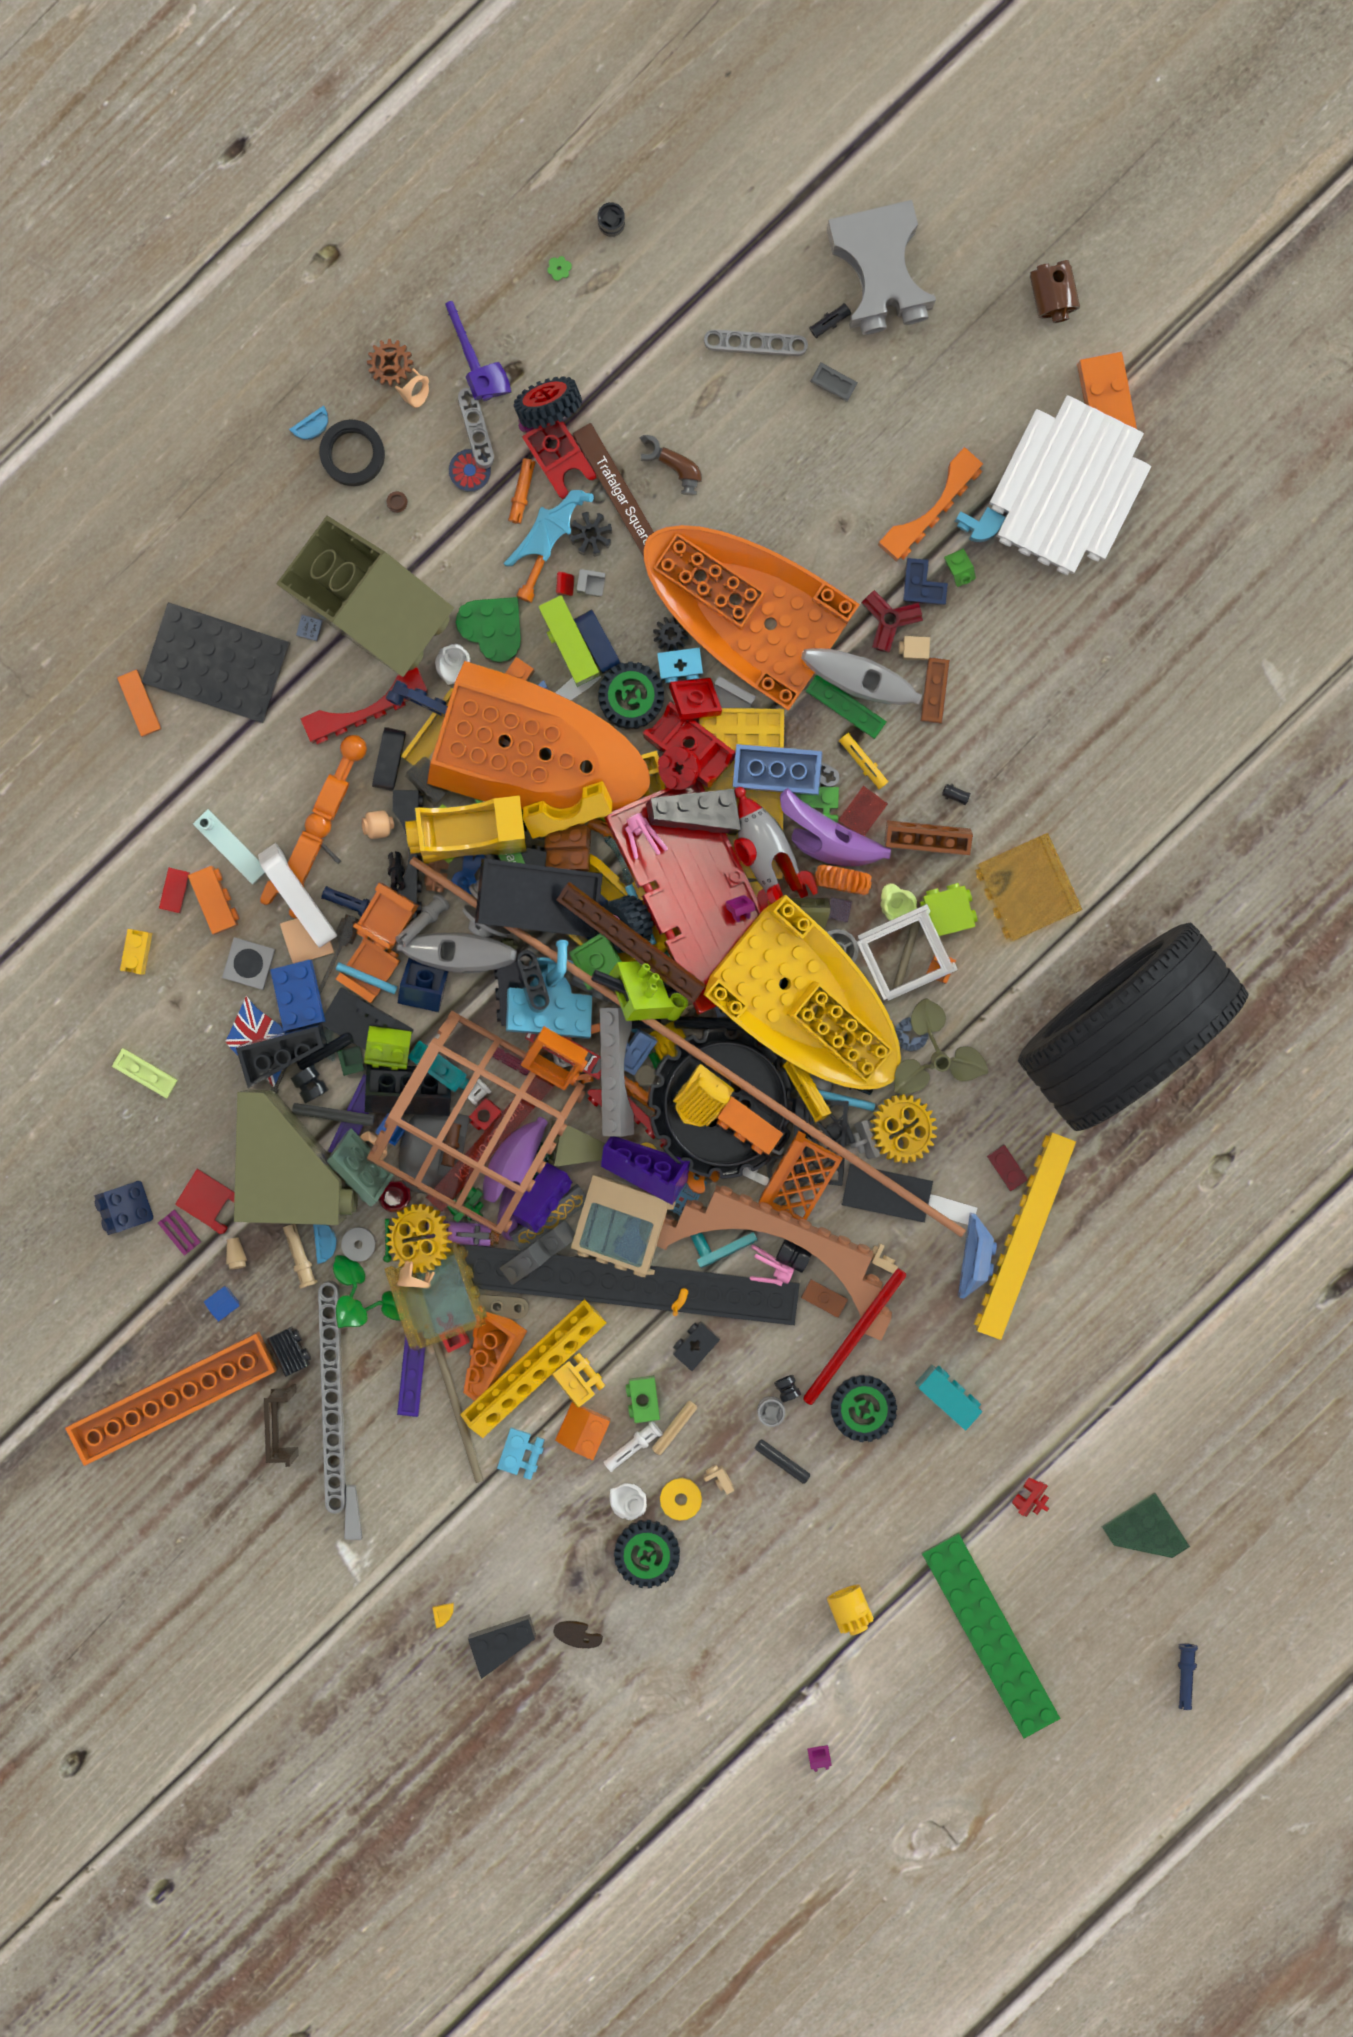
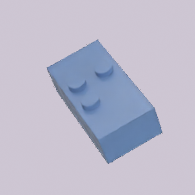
[733,744,823,796]

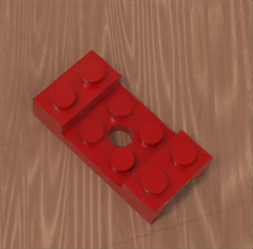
[643,702,736,789]

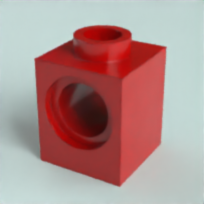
[469,1097,502,1131]

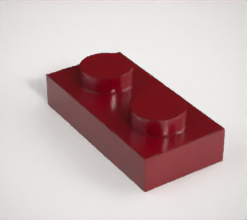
[987,1144,1028,1191]

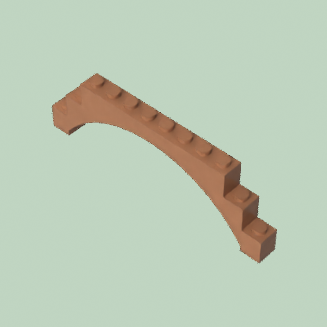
[647,1185,892,1341]

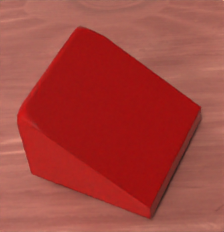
[556,571,574,596]

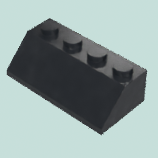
[364,1064,451,1116]

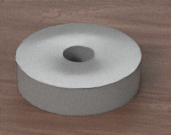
[341,1227,376,1261]

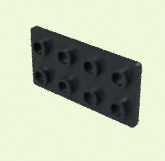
[322,987,414,1050]

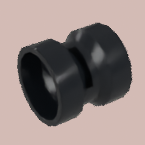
[774,1375,801,1403]

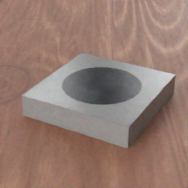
[222,937,276,990]

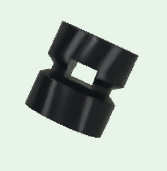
[597,202,625,237]
[290,1065,329,1104]
[775,1239,812,1273]

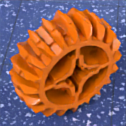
[814,865,872,895]

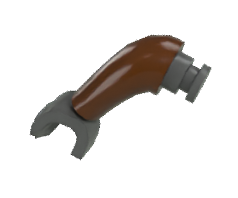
[639,435,702,496]

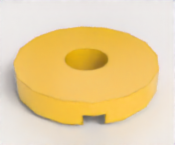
[660,1477,702,1521]

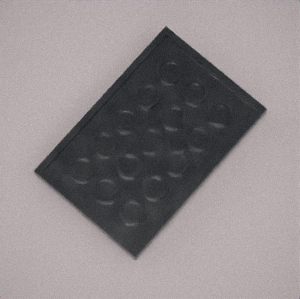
[142,602,290,723]

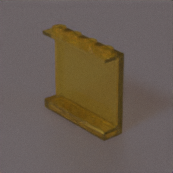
[975,833,1083,942]

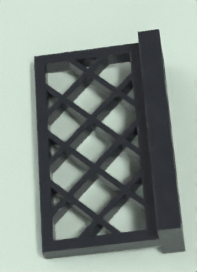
[790,1096,849,1186]

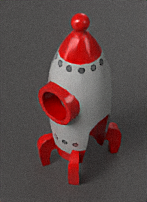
[734,786,818,910]

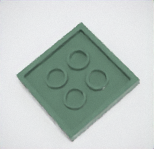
[327,1128,394,1207]

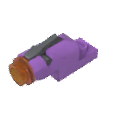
[427,1220,499,1246]

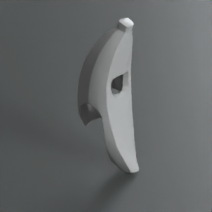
[801,648,922,705]
[396,933,517,973]

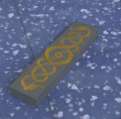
[509,1184,586,1252]

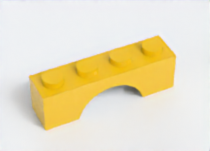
[523,781,612,839]

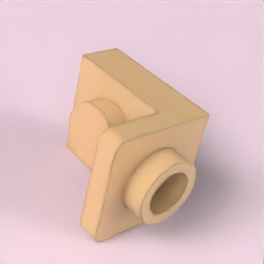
[871,1243,898,1274]
[704,1465,734,1495]

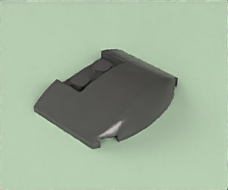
[399,1112,470,1199]

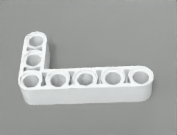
[258,843,337,948]

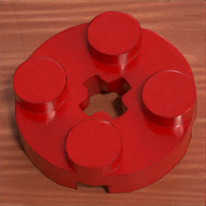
[658,746,701,790]

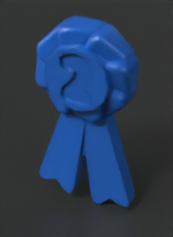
[451,854,485,894]

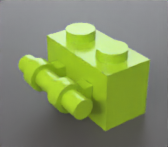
[364,1026,412,1071]

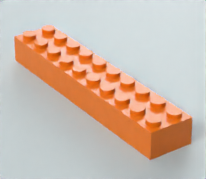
[65,1332,278,1466]

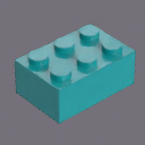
[915,1364,983,1431]

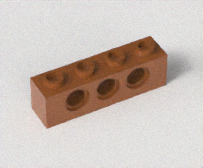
[884,820,973,855]

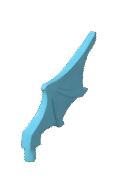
[504,490,594,566]

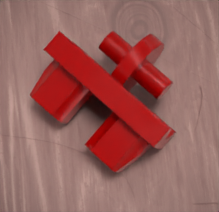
[1012,1478,1050,1517]

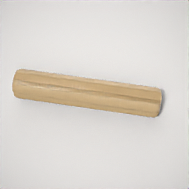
[652,1401,697,1455]

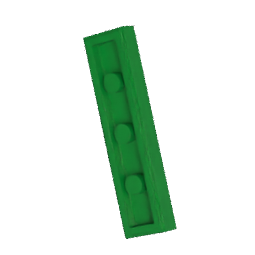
[805,674,887,739]

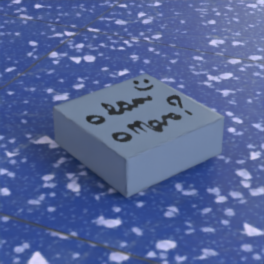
[296,615,323,641]

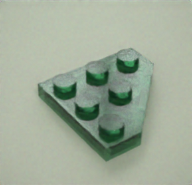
[1101,1492,1190,1558]

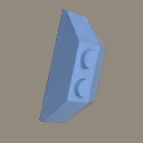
[958,1213,997,1299]

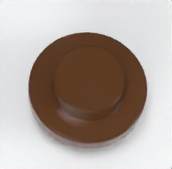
[386,491,408,513]

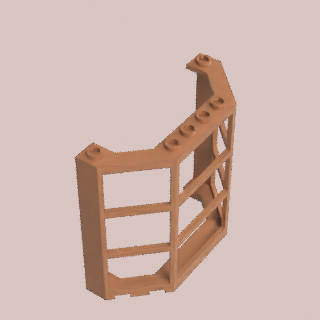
[367,1011,586,1235]

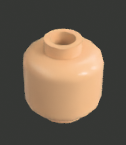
[362,810,394,839]

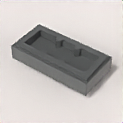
[810,362,858,402]

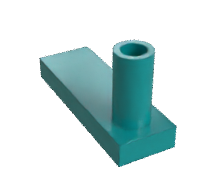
[408,1040,470,1092]
[690,1232,758,1269]

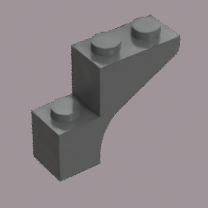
[500,1220,575,1285]

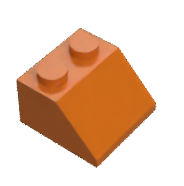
[555,1402,611,1460]

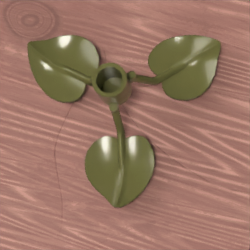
[894,998,988,1094]

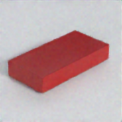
[159,867,190,913]

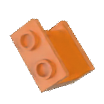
[353,883,419,950]
[336,938,401,1003]

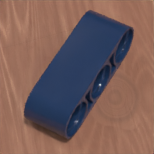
[573,609,621,673]

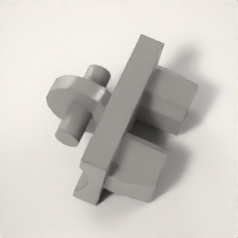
[850,1120,882,1159]

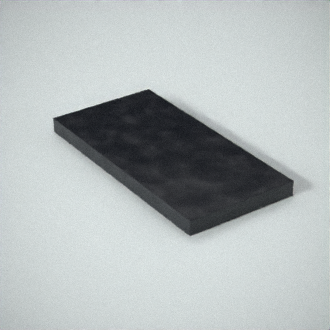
[475,858,602,937]

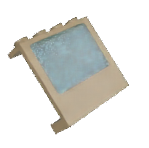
[571,1175,676,1277]

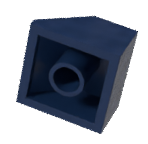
[397,957,449,1013]

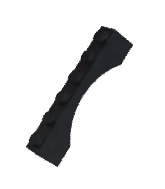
[393,790,424,918]

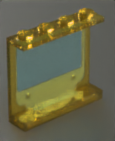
[384,1242,487,1351]

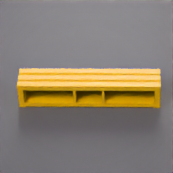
[783,1061,831,1122]

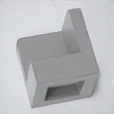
[577,569,605,596]

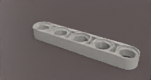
[704,330,808,356]

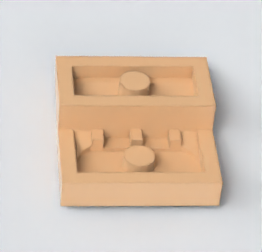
[280,918,334,964]

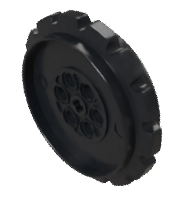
[647,1028,796,1179]

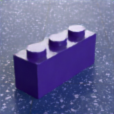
[512,1163,573,1233]

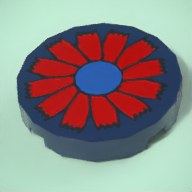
[449,449,491,492]

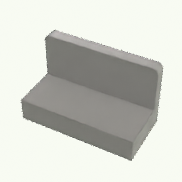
[714,676,756,708]

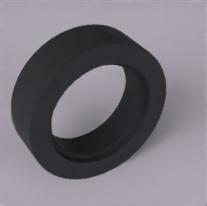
[319,419,385,486]

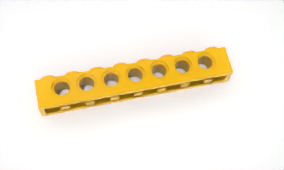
[460,1299,607,1438]

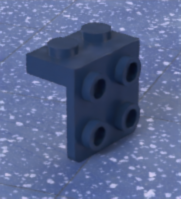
[94,1181,153,1235]

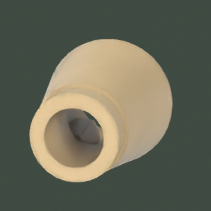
[226,1238,247,1270]

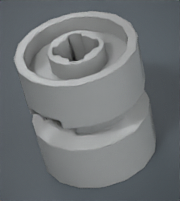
[757,1396,785,1427]

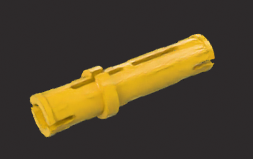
[839,733,889,790]

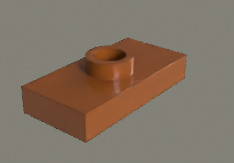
[801,1279,848,1318]

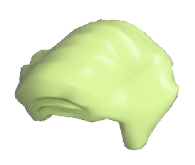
[880,883,917,920]

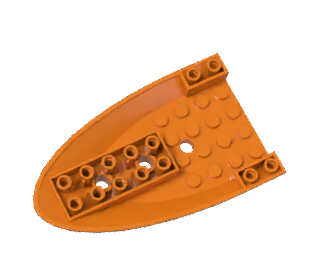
[644,525,860,711]
[427,661,650,810]

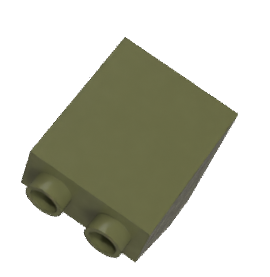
[234,1089,358,1225]

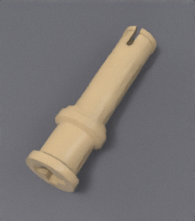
[283,1224,318,1289]

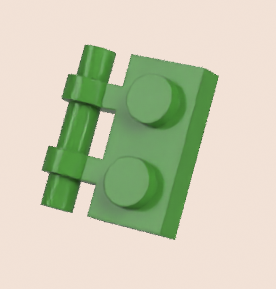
[796,787,839,823]

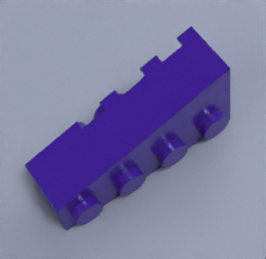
[601,1136,690,1205]

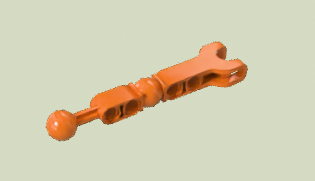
[260,735,367,919]

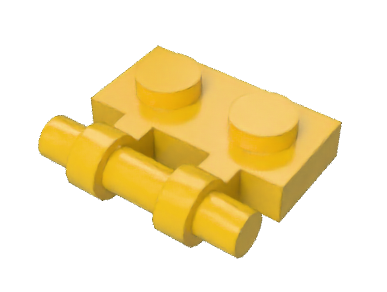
[552,1352,606,1408]

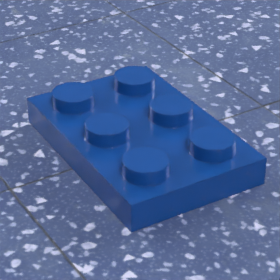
[270,960,326,1032]

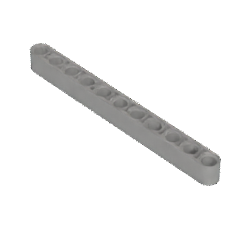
[318,1281,346,1514]

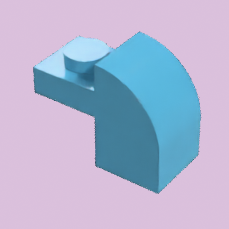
[954,507,1006,542]

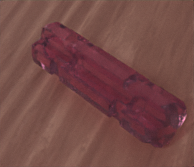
[492,1047,530,1076]

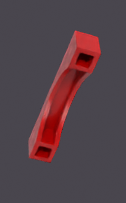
[300,667,428,745]

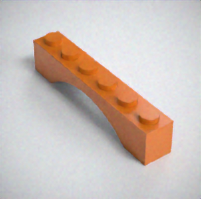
[878,447,983,562]

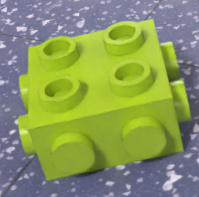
[920,883,978,936]

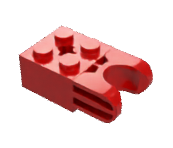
[522,420,597,499]

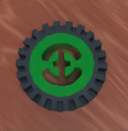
[598,661,664,729]
[831,1375,897,1442]
[614,1520,680,1588]

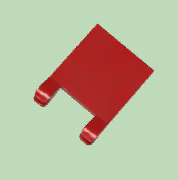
[175,1169,235,1234]

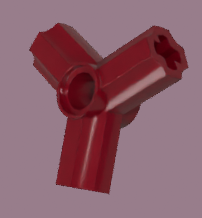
[861,590,923,653]

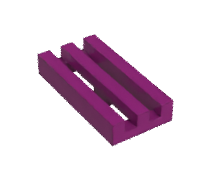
[158,1209,201,1256]

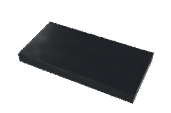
[841,1163,933,1223]

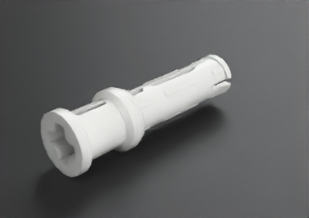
[603,1421,663,1472]

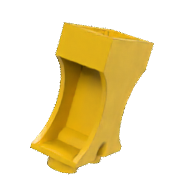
[405,796,526,864]

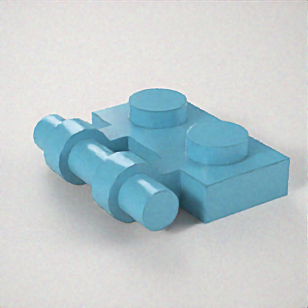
[497,1427,545,1480]

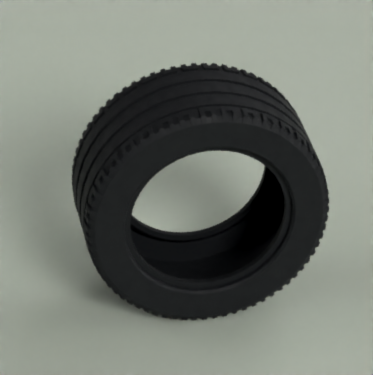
[1018,922,1249,1131]

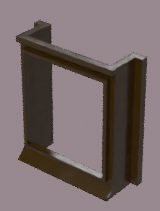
[264,1384,299,1467]

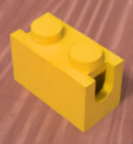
[120,929,153,975]

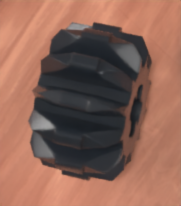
[653,616,689,652]

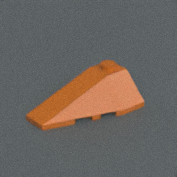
[463,1311,527,1401]

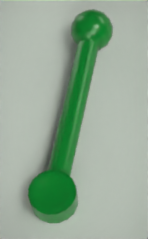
[383,1218,392,1263]

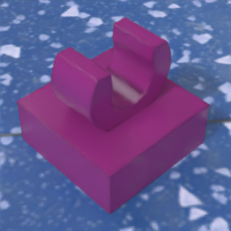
[726,895,755,922]
[807,1745,832,1772]

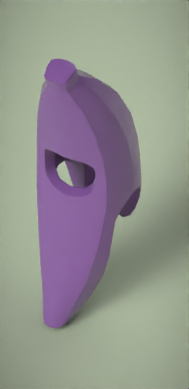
[780,788,891,866]
[483,1117,548,1241]

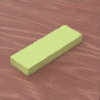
[112,1048,178,1099]

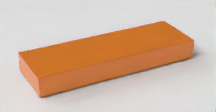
[117,669,162,737]

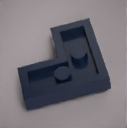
[903,558,948,605]

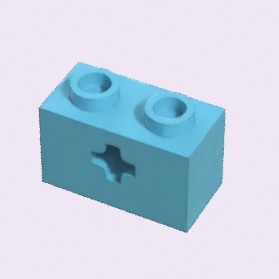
[657,648,703,683]

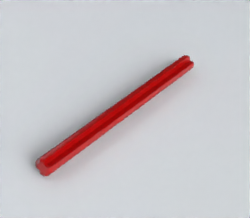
[803,1268,906,1405]

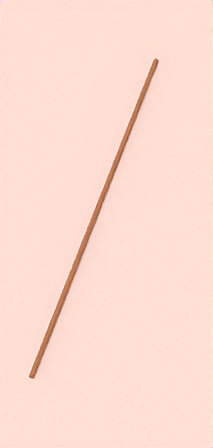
[410,857,966,1237]

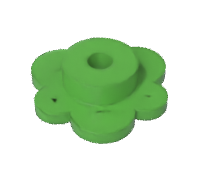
[548,256,572,281]

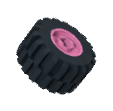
[602,895,653,953]

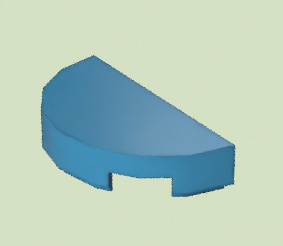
[289,405,328,439]
[313,1224,337,1264]

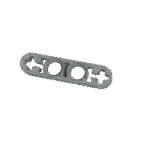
[458,388,494,469]

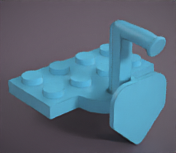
[506,940,592,1039]

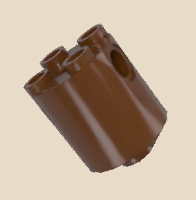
[1030,260,1080,323]

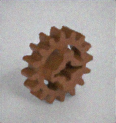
[367,339,414,387]

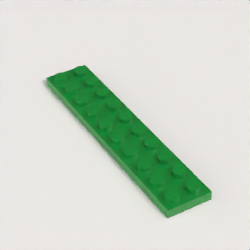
[922,1533,1061,1739]

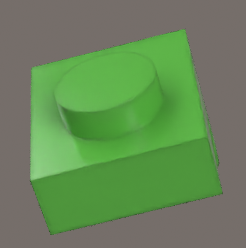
[944,548,976,587]

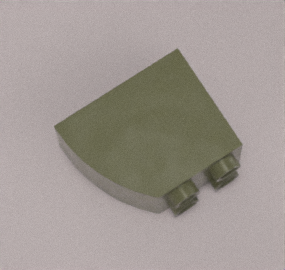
[276,516,454,677]

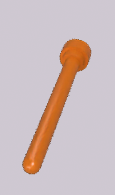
[516,555,545,603]

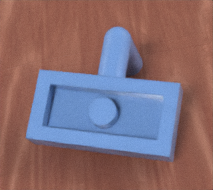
[624,1029,657,1075]

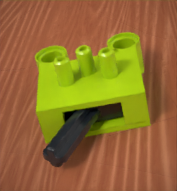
[591,961,688,1021]

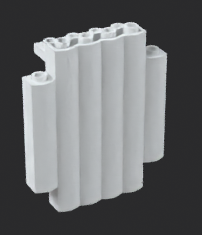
[989,395,1151,575]

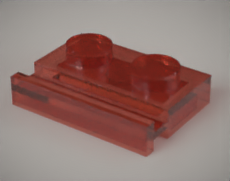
[838,785,888,836]

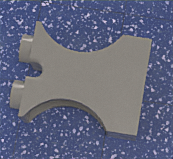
[827,200,936,335]

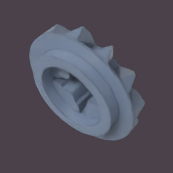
[895,1017,928,1051]

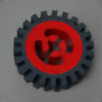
[513,376,582,429]

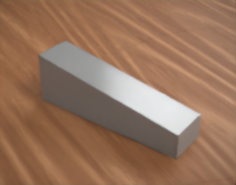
[344,1484,363,1540]

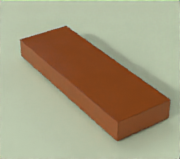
[920,657,950,724]

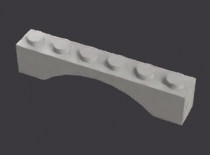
[600,1007,634,1137]

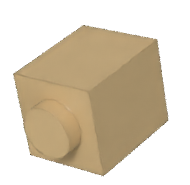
[899,636,930,661]

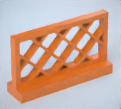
[758,1130,842,1220]

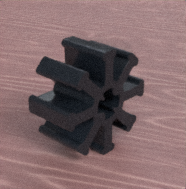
[570,512,612,557]

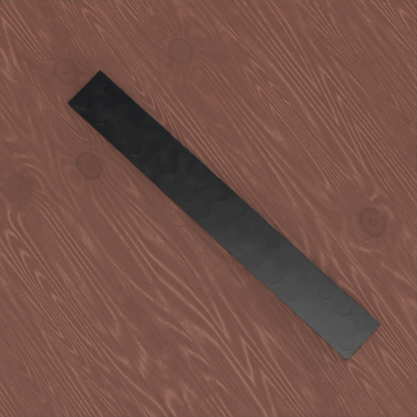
[458,1244,800,1326]

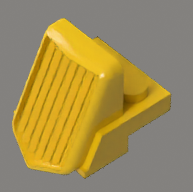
[673,1064,734,1127]

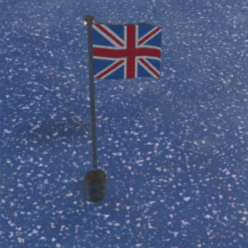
[225,914,360,1094]

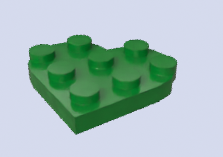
[456,597,521,663]

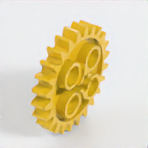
[870,1094,937,1164]
[386,1204,452,1273]

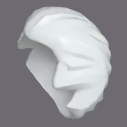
[435,644,471,685]
[610,1483,647,1520]

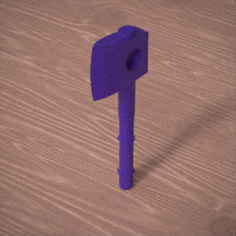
[445,301,512,401]

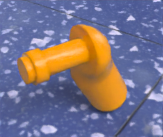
[671,1288,688,1316]

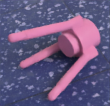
[625,813,668,859]
[750,1245,794,1286]

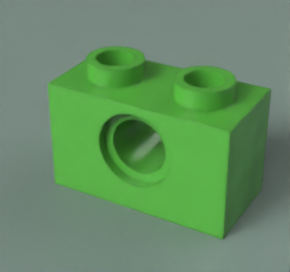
[626,1375,660,1423]

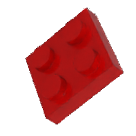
[669,678,722,720]

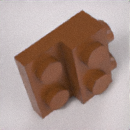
[545,824,591,872]

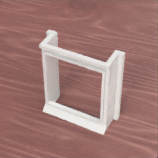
[857,904,958,1001]

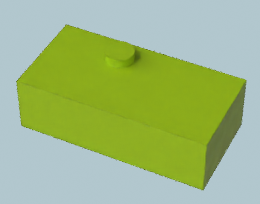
[538,595,600,687]

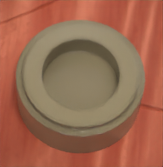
[635,1065,656,1087]

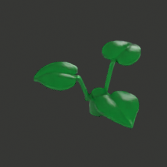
[333,1255,412,1328]

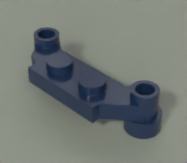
[385,680,448,717]

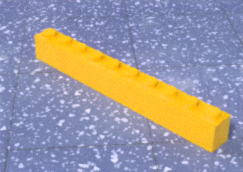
[974,1132,1076,1340]

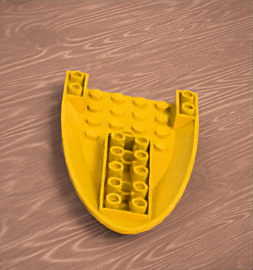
[704,895,901,1090]

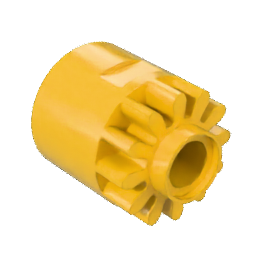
[826,1584,874,1635]

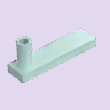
[193,809,265,885]

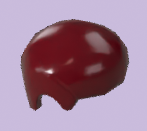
[379,1181,411,1213]

